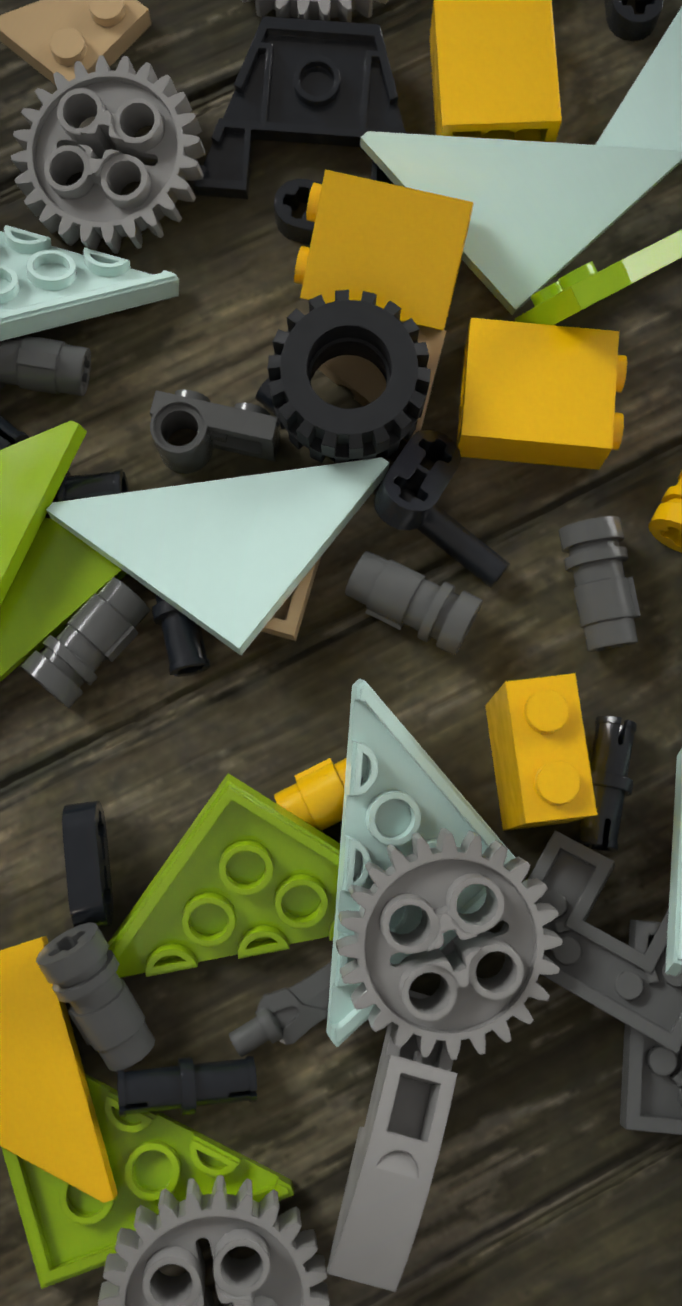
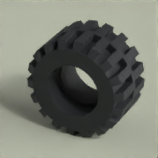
[267,290,431,464]

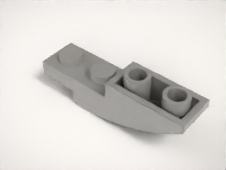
[326,990,457,1292]

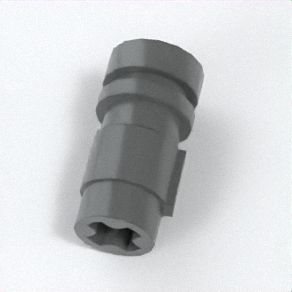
[0,335,91,396]
[558,516,640,652]
[345,551,483,656]
[21,577,150,709]
[36,923,155,1071]

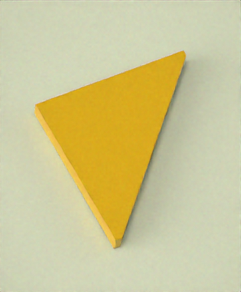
[0,936,118,1203]

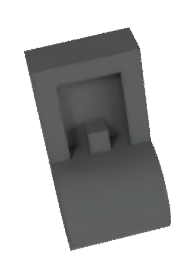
[150,389,281,474]

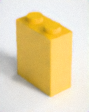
[429,0,562,142]
[294,169,474,331]
[456,318,627,470]
[485,673,597,831]

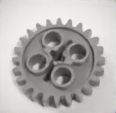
[11,55,206,254]
[336,828,563,1060]
[98,1175,329,1306]

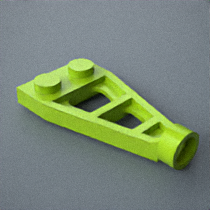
[515,229,682,325]

